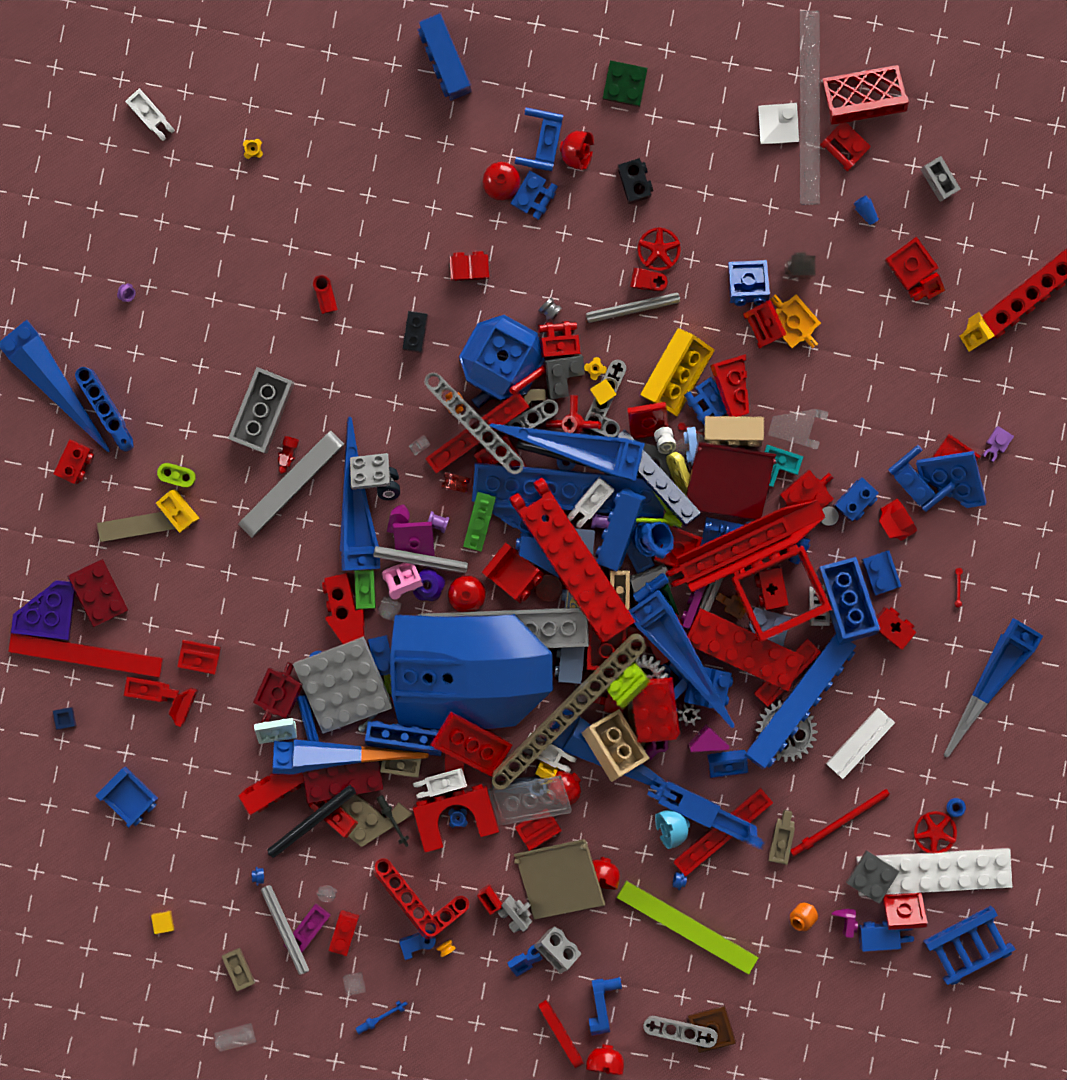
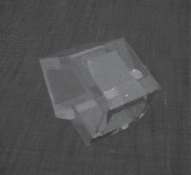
[409,435,431,456]

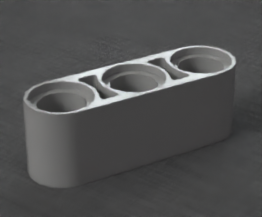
[508,400,558,429]

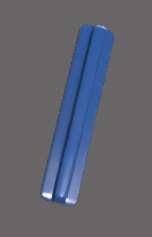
[297,695,319,742]

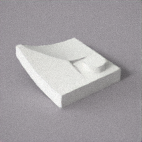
[758,103,799,144]

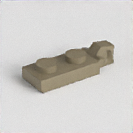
[768,809,795,865]

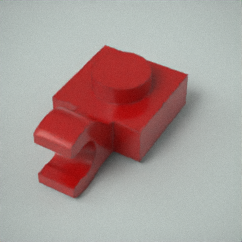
[908,272,945,302]
[593,692,625,714]

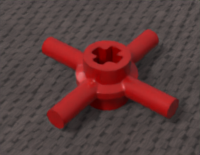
[546,395,601,434]

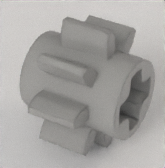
[678,704,701,727]

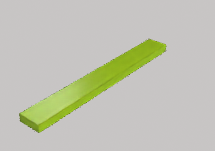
[617,880,758,974]

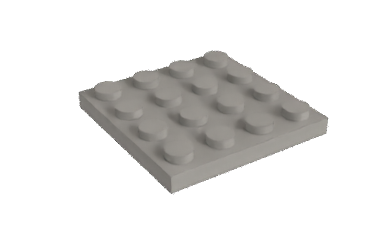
[293,636,393,734]

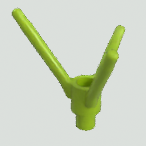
[636,491,682,527]

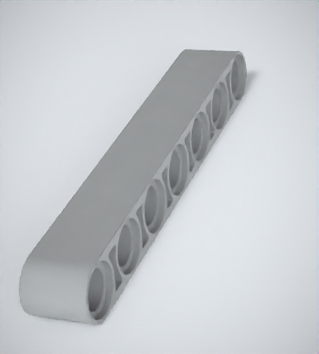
[425,373,524,474]
[238,431,344,538]

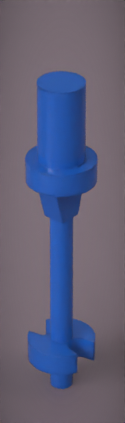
[356,1001,408,1034]

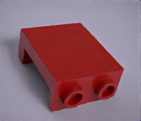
[482,543,544,603]

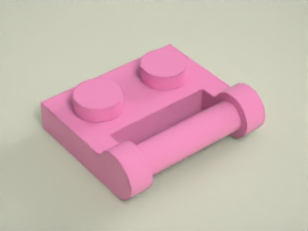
[382,563,423,599]

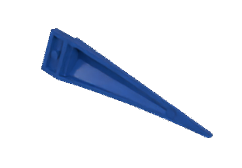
[0,320,110,452]
[340,416,380,571]
[489,424,645,481]
[629,590,735,728]
[544,709,683,798]

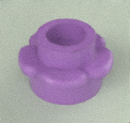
[117,283,136,302]

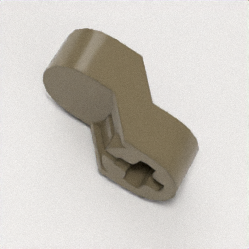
[524,389,546,405]

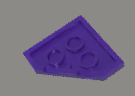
[11,580,75,640]

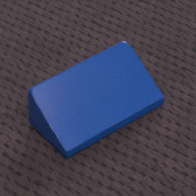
[708,750,748,778]

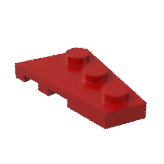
[710,354,749,417]

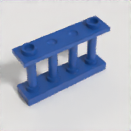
[923,906,1016,985]

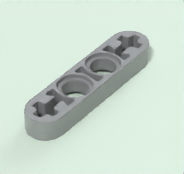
[643,1016,718,1048]

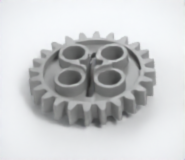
[755,700,818,762]

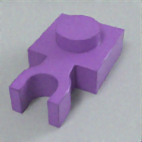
[982,426,1014,462]

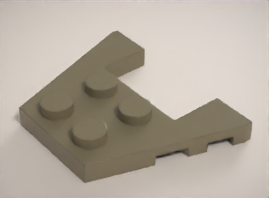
[340,794,412,847]

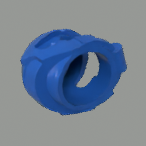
[633,522,674,559]

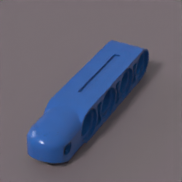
[75,367,133,452]

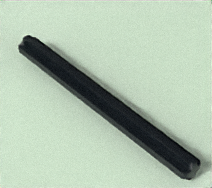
[267,785,356,858]

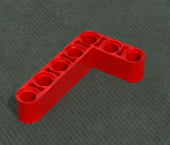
[373,858,469,939]

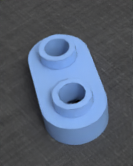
[683,427,697,466]

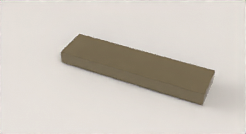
[97,512,176,542]

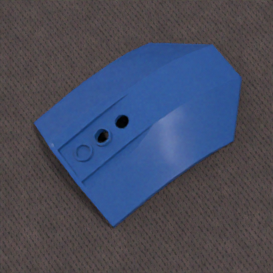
[390,614,553,729]

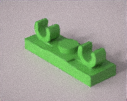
[463,492,496,552]

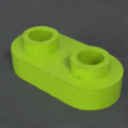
[157,463,196,487]

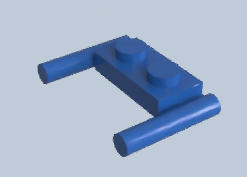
[515,107,563,171]
[888,445,956,512]

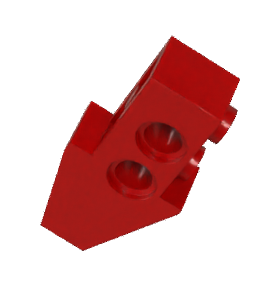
[322,573,365,644]

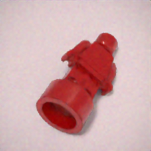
[278,436,299,474]

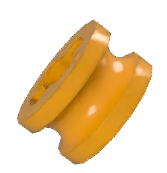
[436,940,456,957]

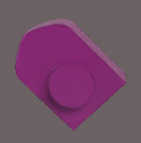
[387,504,410,533]
[831,909,858,938]

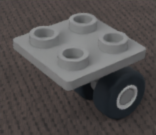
[350,453,400,501]

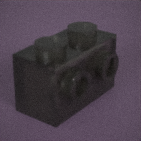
[784,252,815,279]

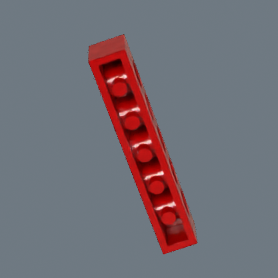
[982,248,1067,339]

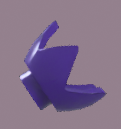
[413,567,445,601]

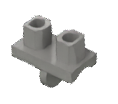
[497,895,532,933]

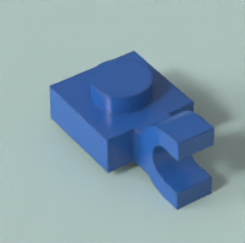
[507,944,543,977]

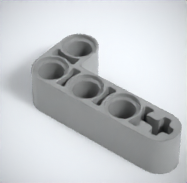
[585,360,626,437]

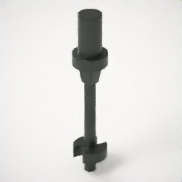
[376,795,410,847]

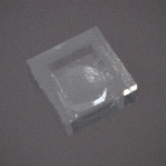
[343,972,366,996]

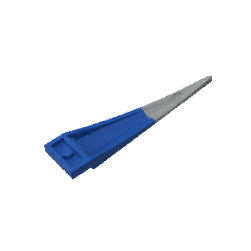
[944,618,1043,757]

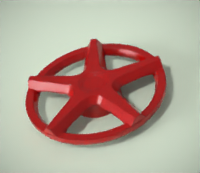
[638,227,681,271]
[914,811,957,854]

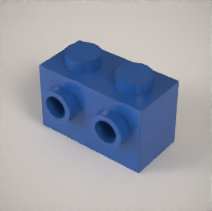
[833,477,879,521]

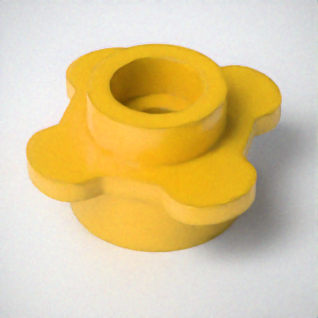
[243,139,263,159]
[584,357,607,380]

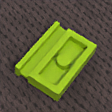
[607,662,650,708]

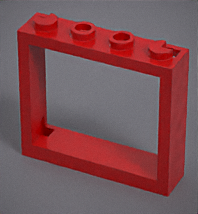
[731,544,832,642]

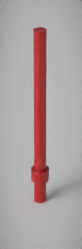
[790,789,890,857]

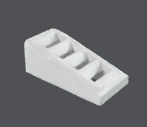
[809,587,830,626]

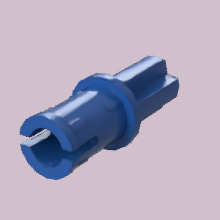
[632,573,669,603]

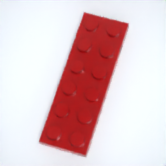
[687,608,805,691]

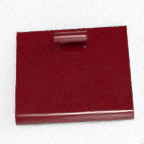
[686,442,776,519]

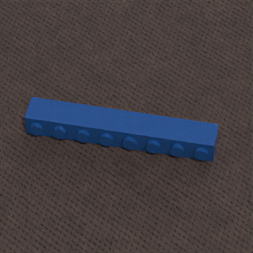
[744,634,856,769]

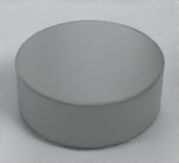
[821,507,839,526]

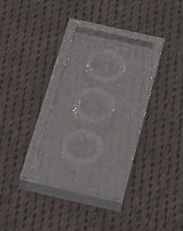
[488,776,572,826]

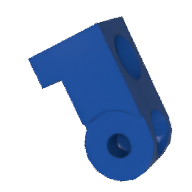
[399,930,436,960]

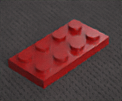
[431,712,512,777]

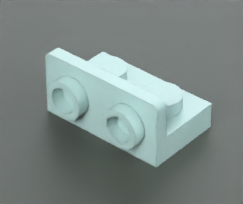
[254,718,297,744]

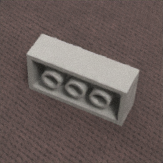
[228,367,295,454]

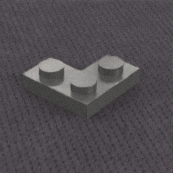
[544,355,585,400]

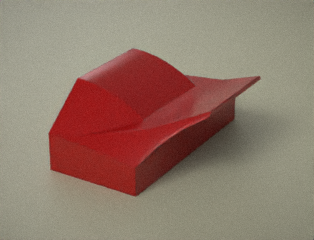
[879,498,918,541]
[168,687,198,727]

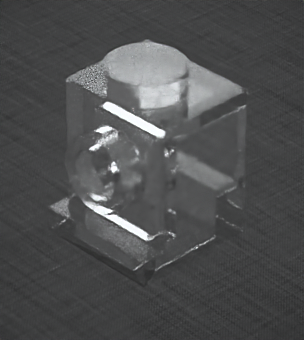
[378,596,403,621]

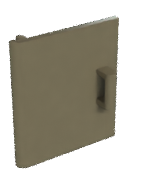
[514,839,605,919]

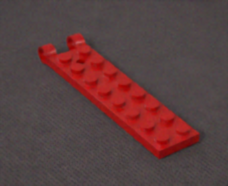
[509,478,636,643]

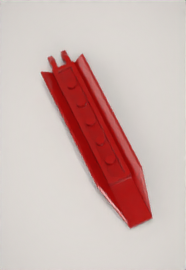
[665,500,825,592]

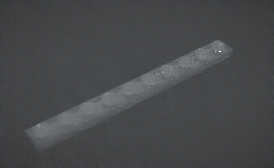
[800,10,820,205]

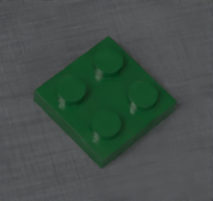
[602,60,648,107]

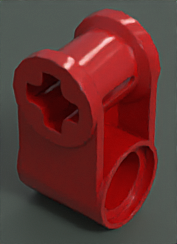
[630,268,668,292]

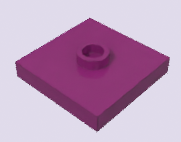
[393,522,435,557]

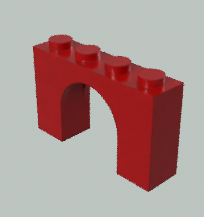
[413,784,499,853]

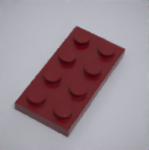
[302,761,383,803]

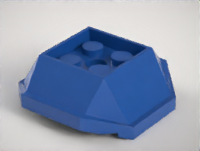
[459,315,545,401]

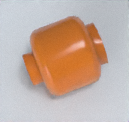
[789,902,818,931]

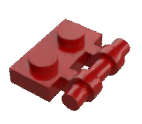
[538,321,581,358]

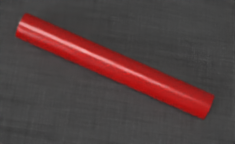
[509,364,546,395]

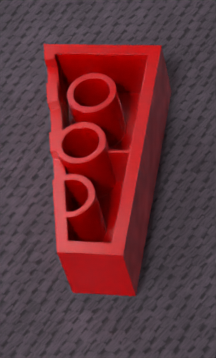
[238,772,304,815]

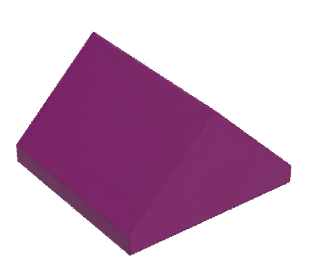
[688,725,729,752]

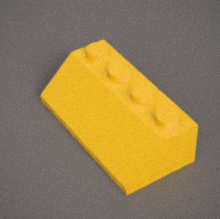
[640,328,715,416]

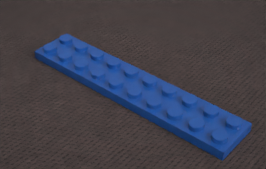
[472,462,664,518]

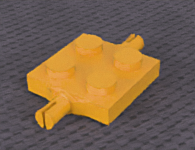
[769,294,821,349]

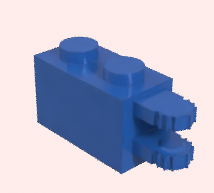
[858,920,914,952]

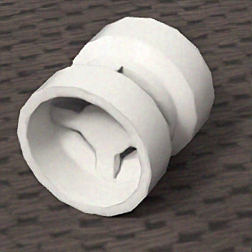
[654,427,676,454]

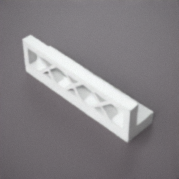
[826,708,895,779]

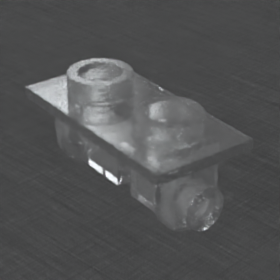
[214,1023,256,1052]

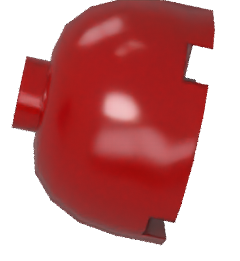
[560,131,594,170]
[482,161,521,201]
[448,575,486,612]
[592,857,620,890]
[586,1044,624,1075]

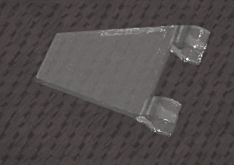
[768,409,829,450]

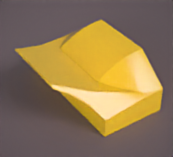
[959,312,995,352]

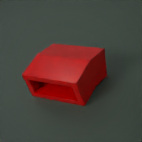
[477,884,503,915]

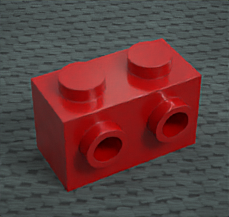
[53,439,94,484]

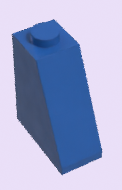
[515,533,560,578]

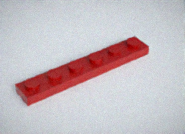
[425,392,530,474]
[673,787,773,877]

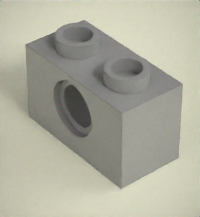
[920,156,961,202]

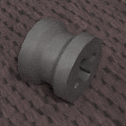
[538,297,562,322]

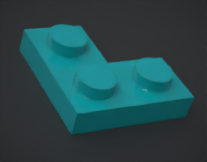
[764,445,804,487]

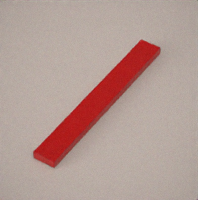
[8,633,163,677]

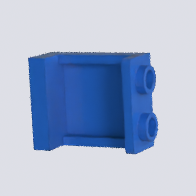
[95,766,158,828]

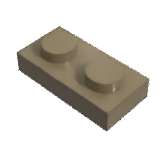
[221,948,255,991]

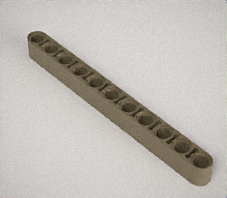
[492,634,645,790]

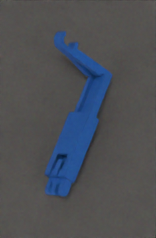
[647,777,764,849]

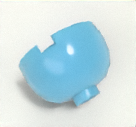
[655,809,690,849]

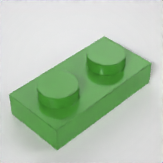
[354,570,376,609]

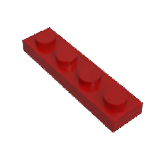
[754,639,821,707]

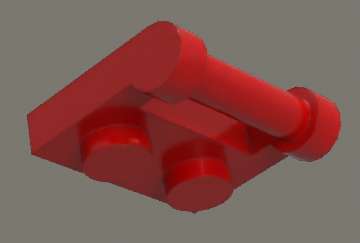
[820,122,871,171]
[743,300,787,349]

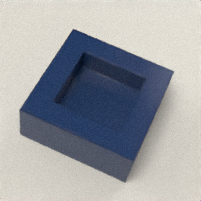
[53,707,76,730]

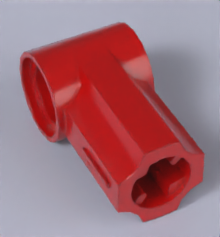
[313,275,338,314]

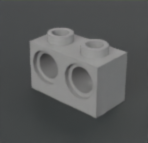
[534,927,581,974]

